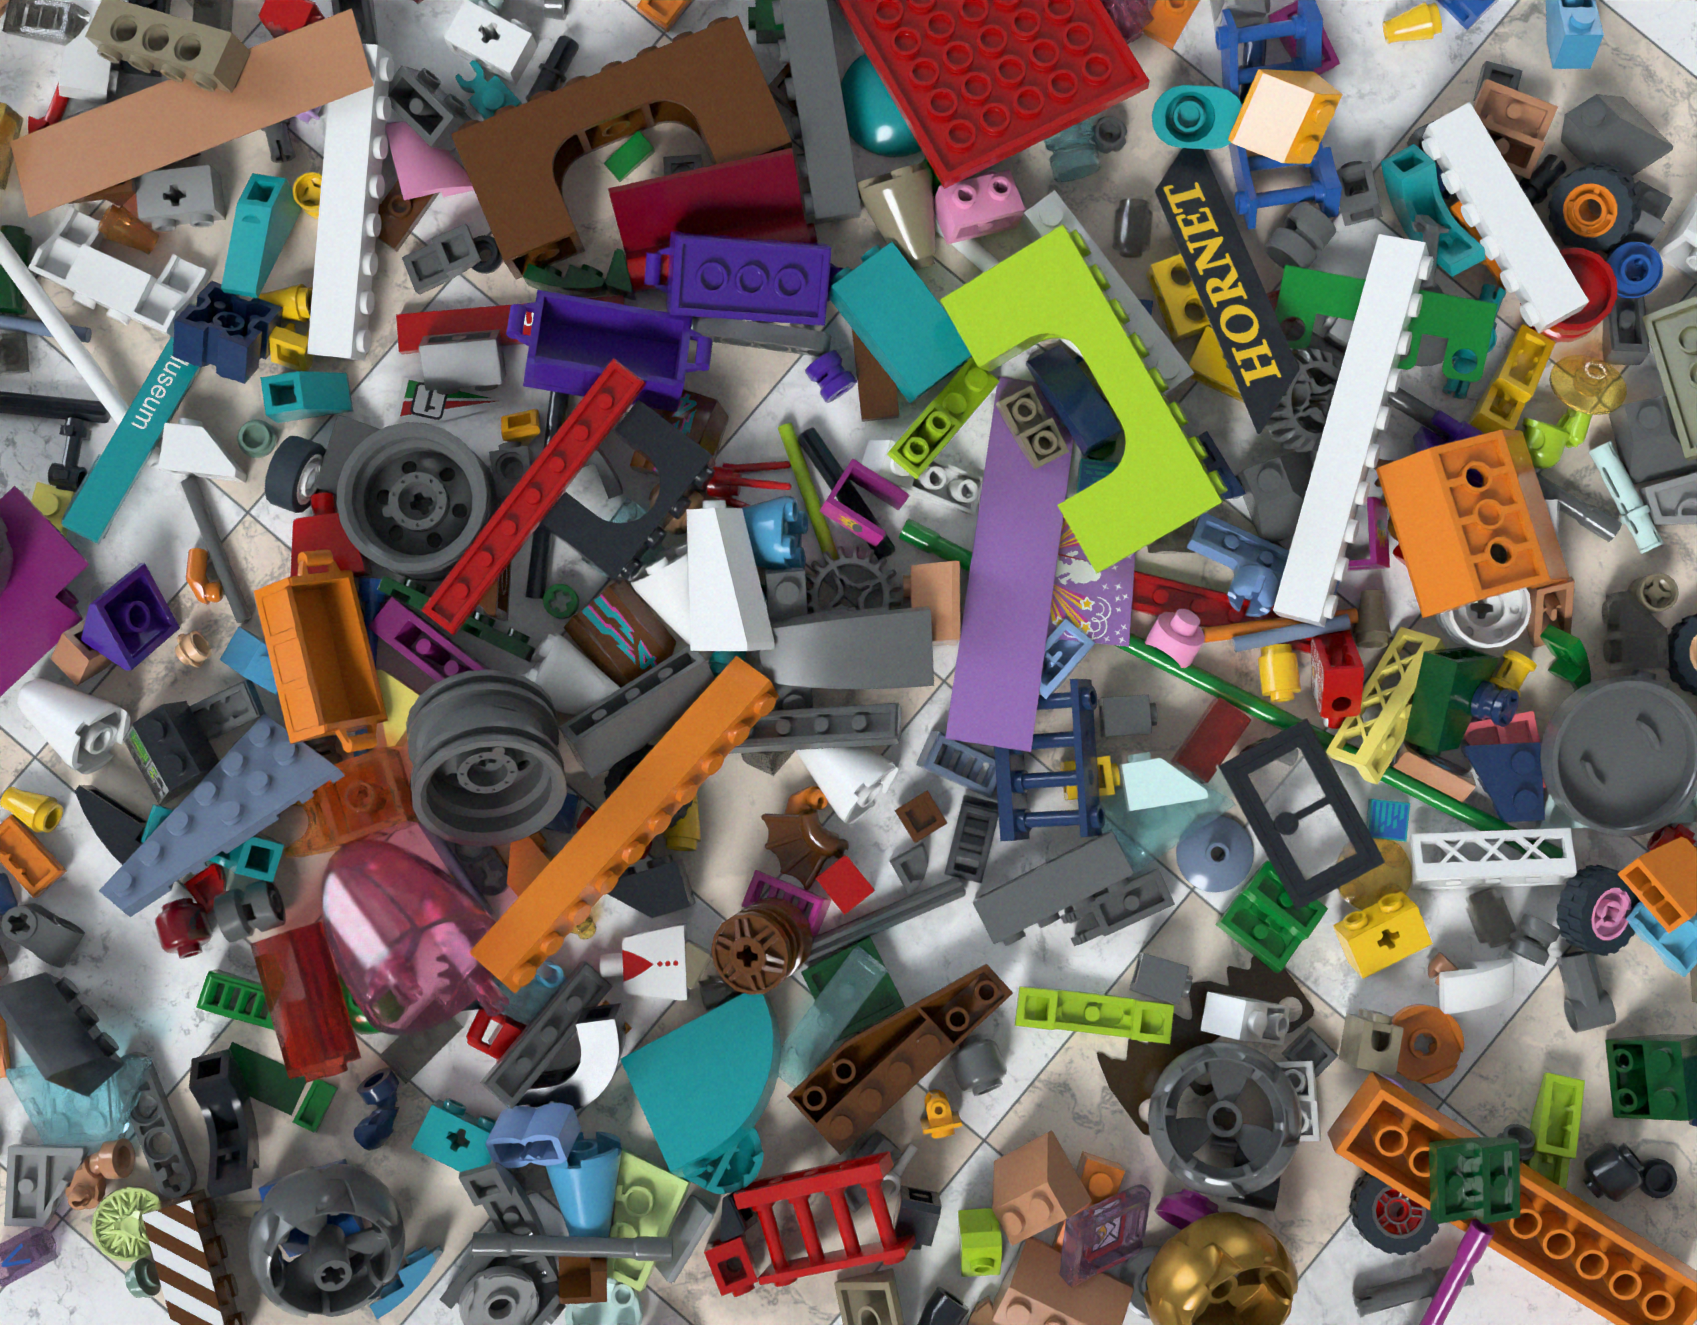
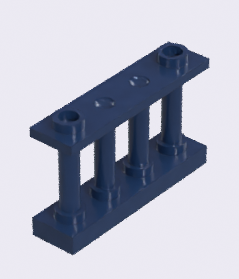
[994,679,1105,841]

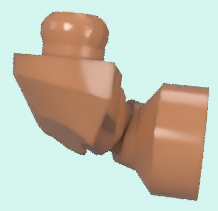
[65,1138,135,1210]

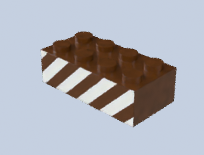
[142,1189,248,1325]

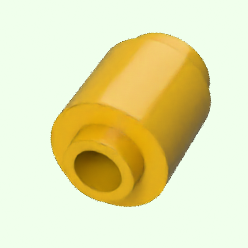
[1258,644,1301,702]

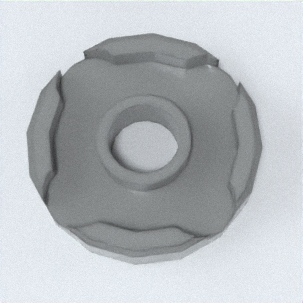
[459,1266,539,1325]

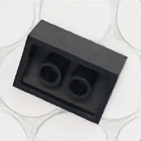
[0,972,124,1097]

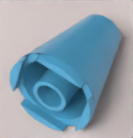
[545,1132,622,1237]

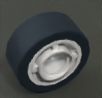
[264,436,326,513]

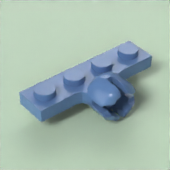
[1186,513,1340,617]

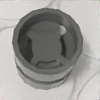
[1264,202,1336,269]
[214,880,286,942]

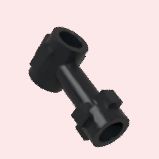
[48,418,92,492]

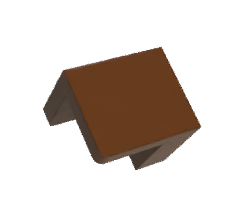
[558,1256,607,1304]

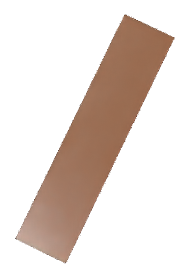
[10,8,374,218]

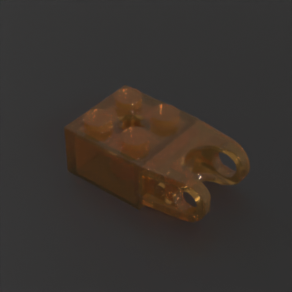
[284,747,421,859]

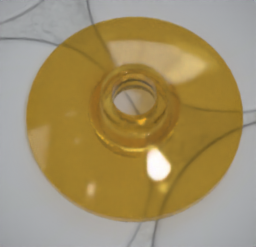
[1549,355,1627,415]

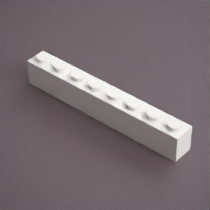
[307,44,395,361]

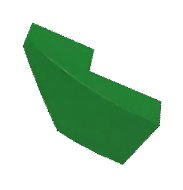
[1540,624,1591,692]

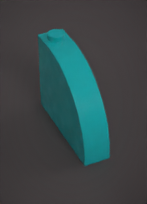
[620,993,781,1179]

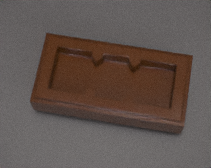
[376,180,440,252]

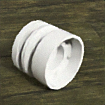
[1435,588,1532,648]

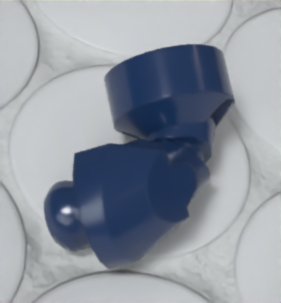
[353,1067,399,1151]

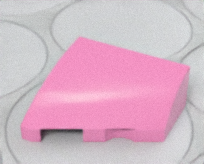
[385,122,474,200]

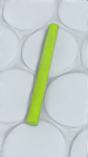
[778,423,839,565]

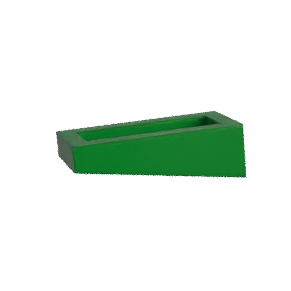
[604,130,655,182]
[292,1078,338,1133]

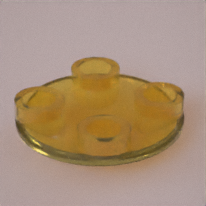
[1336,838,1412,910]

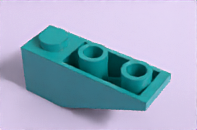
[221,173,302,298]

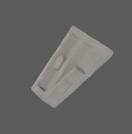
[4,1144,89,1227]

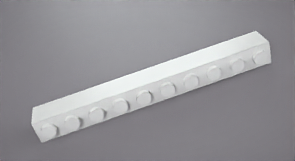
[1273,234,1433,627]

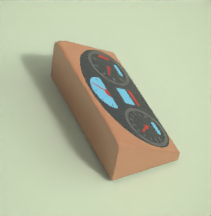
[1393,741,1476,802]

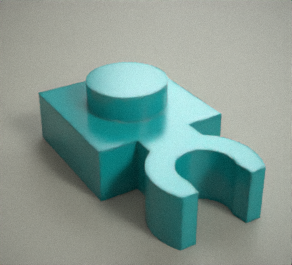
[455,60,522,120]

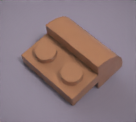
[1473,79,1558,179]

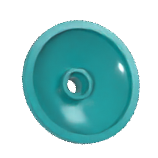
[841,53,922,157]

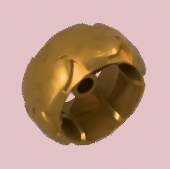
[1144,1212,1298,1325]

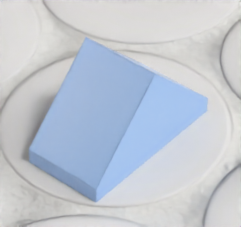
[1039,618,1095,699]

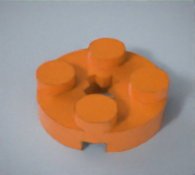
[1392,1004,1464,1084]

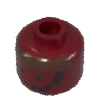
[155,898,212,959]

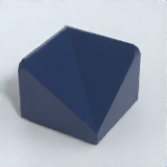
[543,793,583,834]

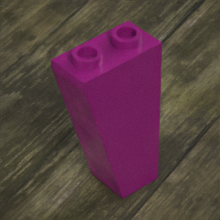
[368,597,491,682]

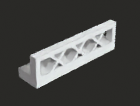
[1410,828,1577,890]

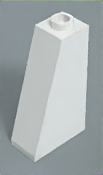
[686,500,775,651]

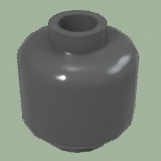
[950,1034,1007,1096]

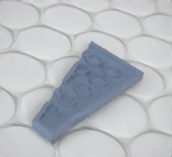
[99,714,345,917]

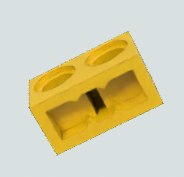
[1146,254,1212,344]

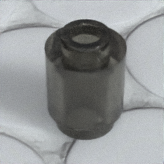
[1112,198,1153,258]
[1465,887,1517,948]

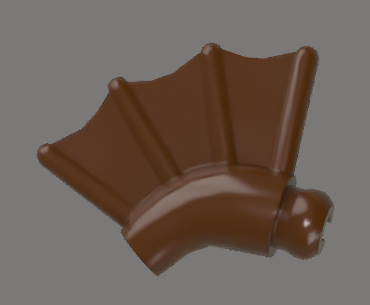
[761,809,849,890]

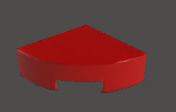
[184,863,226,915]

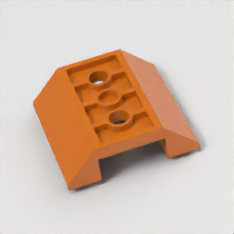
[1376,430,1570,618]

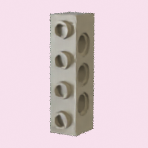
[85,0,250,93]

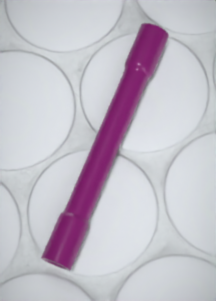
[1419,1219,1495,1325]

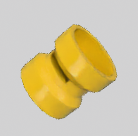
[292,172,322,219]

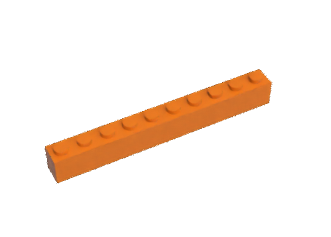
[469,655,779,994]

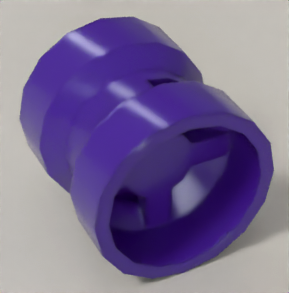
[805,350,857,403]

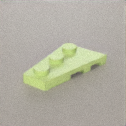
[607,1148,691,1292]

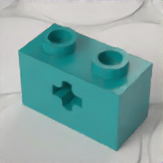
[411,1098,496,1172]

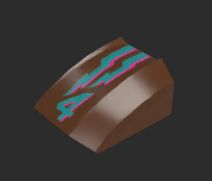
[630,389,729,493]
[563,580,677,688]

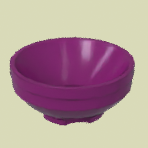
[1154,1188,1219,1230]

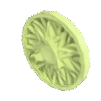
[91,1186,162,1262]

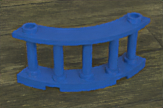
[1215,0,1342,230]

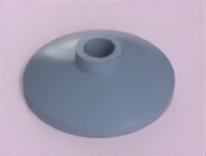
[1176,815,1254,892]

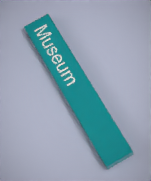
[61,337,201,544]

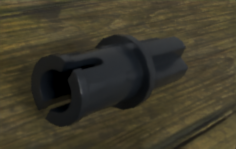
[525,35,579,102]

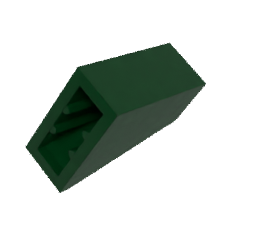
[1404,647,1499,756]

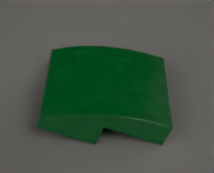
[1429,1137,1520,1224]

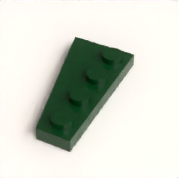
[377,576,536,662]

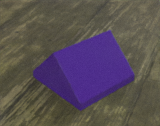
[81,563,180,671]

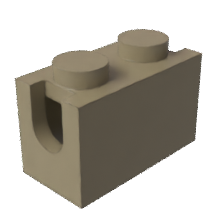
[1338,1008,1404,1075]

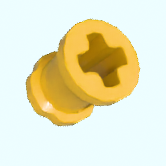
[1489,649,1537,697]

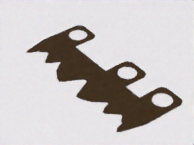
[1097,955,1314,1136]

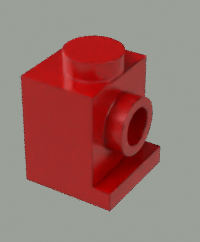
[704,1232,760,1297]

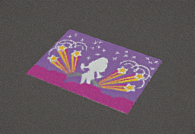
[1047,498,1135,647]

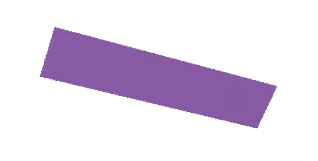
[945,376,1074,752]

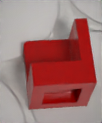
[815,855,875,915]

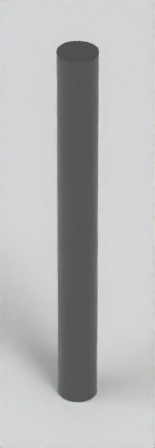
[181,477,252,623]

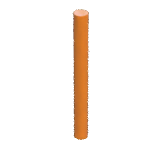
[1202,608,1358,643]

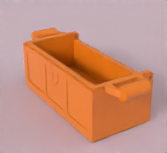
[253,549,388,753]

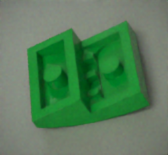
[1215,860,1328,973]

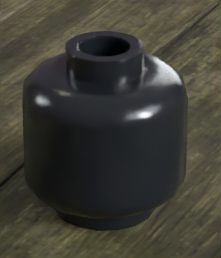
[1583,1142,1645,1202]

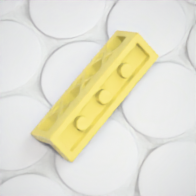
[1326,627,1446,785]

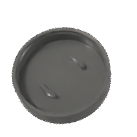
[1540,677,1697,837]

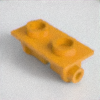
[920,1089,962,1138]

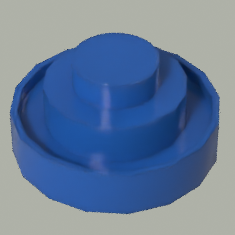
[1605,242,1663,298]

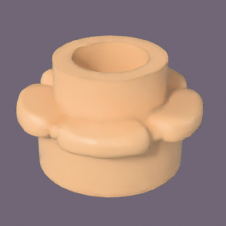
[175,631,211,668]

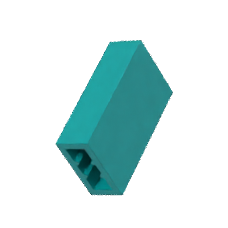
[827,242,972,404]

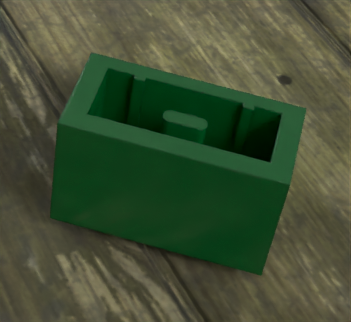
[1605,1034,1697,1121]

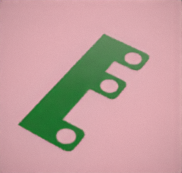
[1275,265,1498,382]

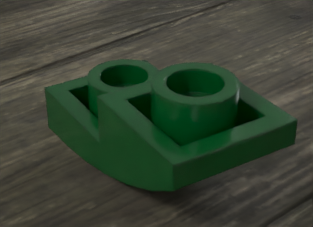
[523,263,608,297]

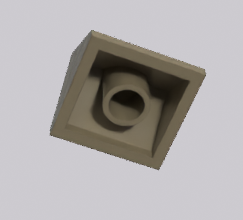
[834,1268,905,1325]

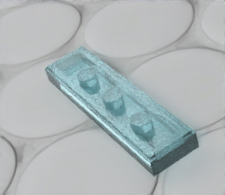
[778,946,889,1089]

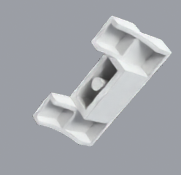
[28,207,211,337]

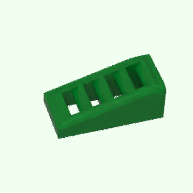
[196,969,290,1030]

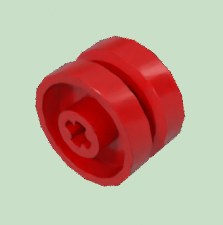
[1520,248,1617,342]

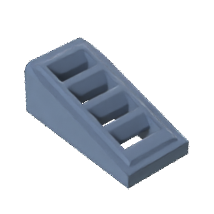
[916,731,997,798]

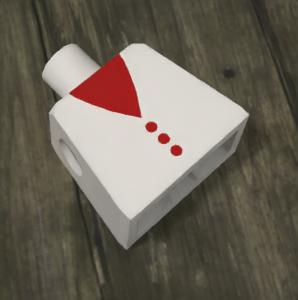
[600,923,690,1001]

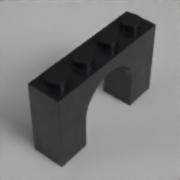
[541,400,716,585]

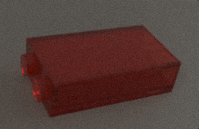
[250,921,361,1082]

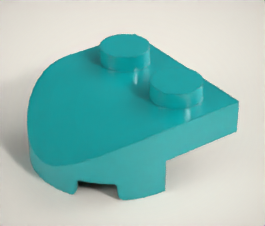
[668,1127,764,1194]

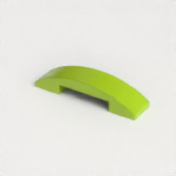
[1014,986,1174,1044]

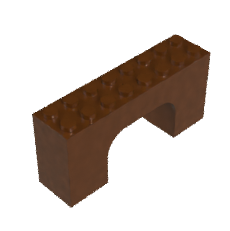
[451,15,793,280]

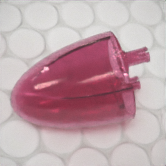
[320,839,509,1035]

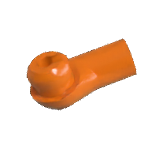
[186,548,223,605]

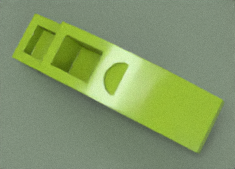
[887,357,1000,480]

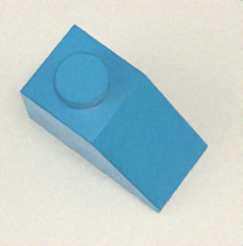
[220,626,278,695]

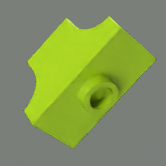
[958,1208,1002,1277]

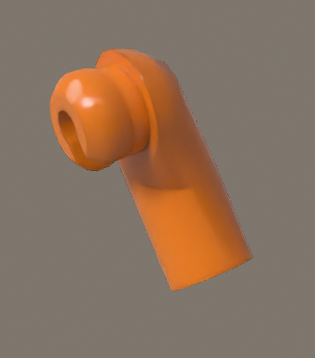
[784,786,828,815]

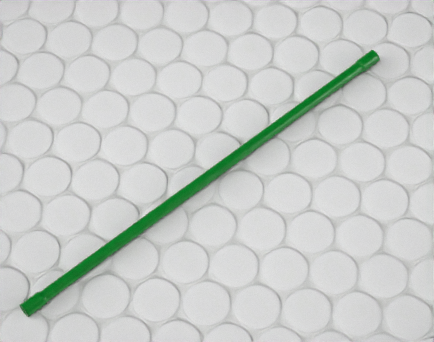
[898,518,1563,859]

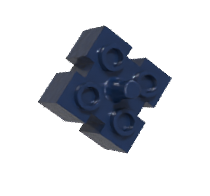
[173,280,283,384]

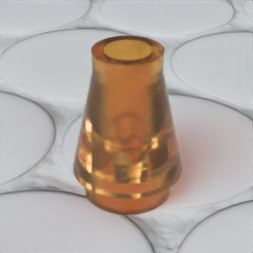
[97,204,159,255]

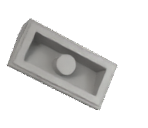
[655,1195,716,1284]

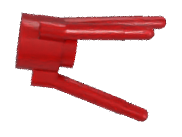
[707,461,792,508]

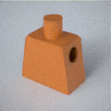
[1617,837,1697,933]

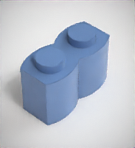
[485,1103,581,1168]

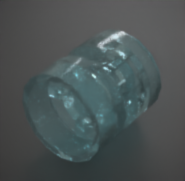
[1044,118,1102,182]

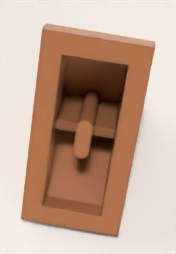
[1526,576,1575,648]

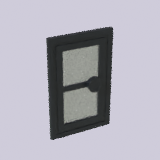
[1218,718,1385,910]

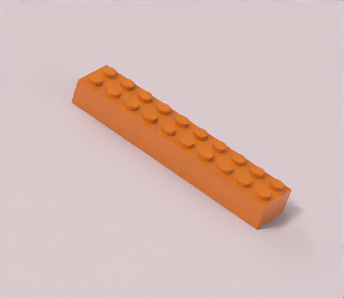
[1327,1071,1697,1325]

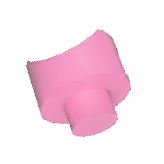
[1145,609,1205,668]

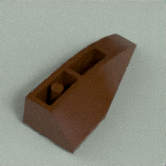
[787,964,1013,1155]

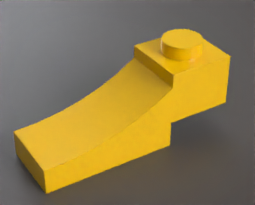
[1468,324,1556,434]

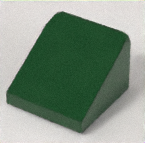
[605,248,636,301]

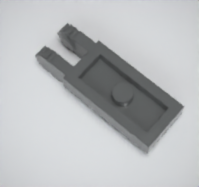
[1060,869,1175,946]

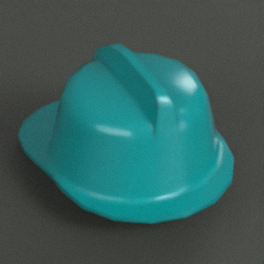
[1151,85,1243,150]

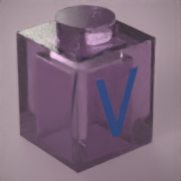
[0,1227,58,1288]

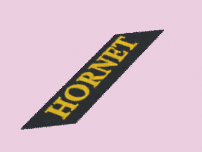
[1155,148,1299,435]

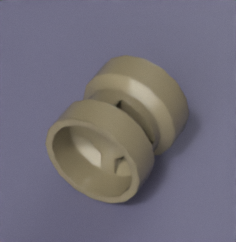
[1626,573,1679,615]

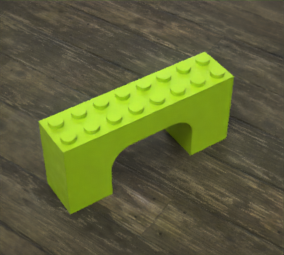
[940,224,1228,574]

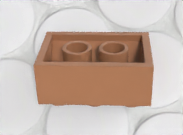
[992,1236,1134,1325]

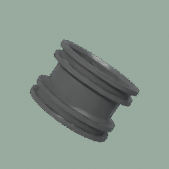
[336,422,502,582]
[406,669,567,847]

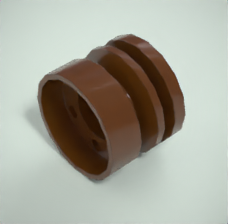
[711,897,813,995]

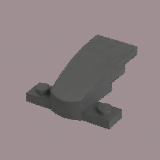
[759,567,934,710]

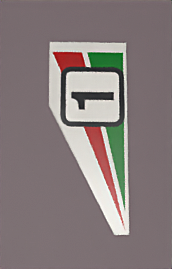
[394,377,505,424]

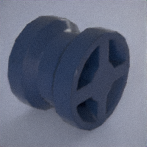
[1471,681,1519,727]

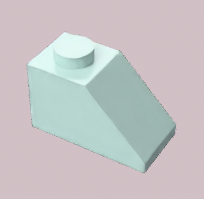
[1119,752,1208,811]

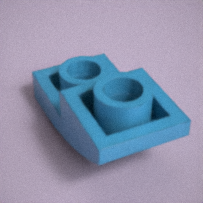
[369,1245,443,1319]

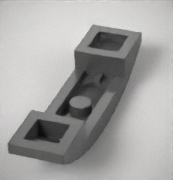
[458,1162,559,1286]

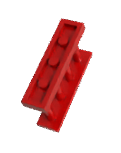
[733,1151,916,1287]

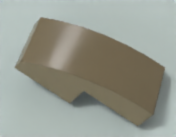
[995,385,1069,470]

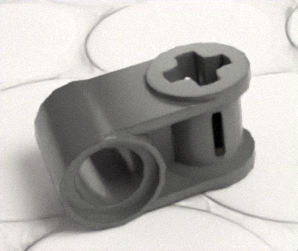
[1,903,85,968]

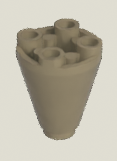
[857,161,936,271]

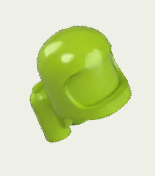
[1522,408,1593,469]

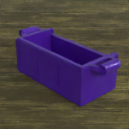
[644,231,844,326]
[506,290,713,412]

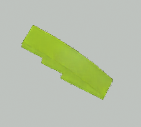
[1522,1072,1585,1190]

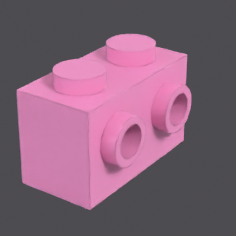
[934,170,1026,244]

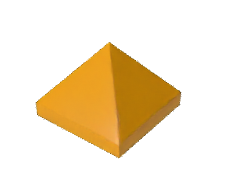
[501,409,541,446]

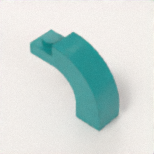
[1381,144,1486,277]
[141,804,284,883]

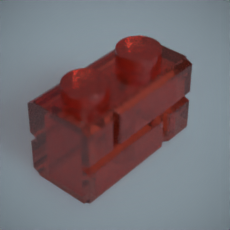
[1170,697,1252,784]

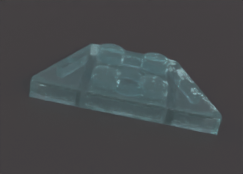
[1100,771,1236,878]
[5,1057,152,1145]

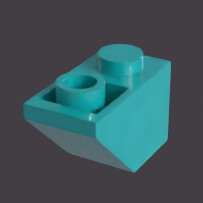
[260,371,353,423]

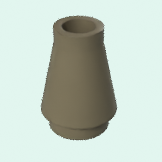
[1352,590,1392,649]

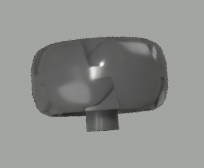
[1148,1042,1302,1197]
[247,1164,406,1318]

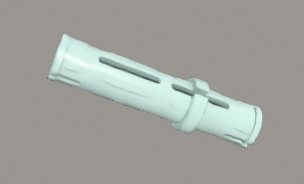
[1588,441,1664,554]

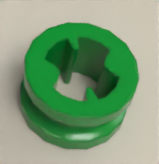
[543,584,580,620]

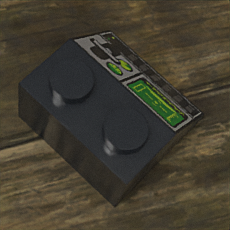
[123,701,220,806]

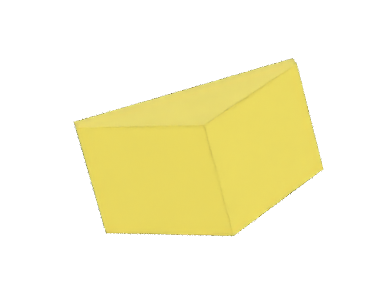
[376,669,422,748]

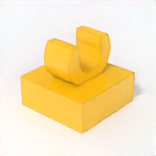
[269,323,313,371]

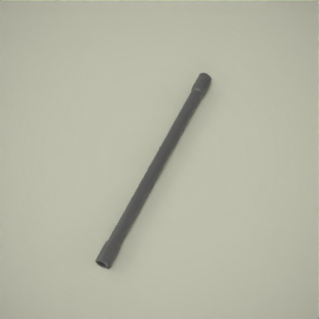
[1285,321,1622,542]

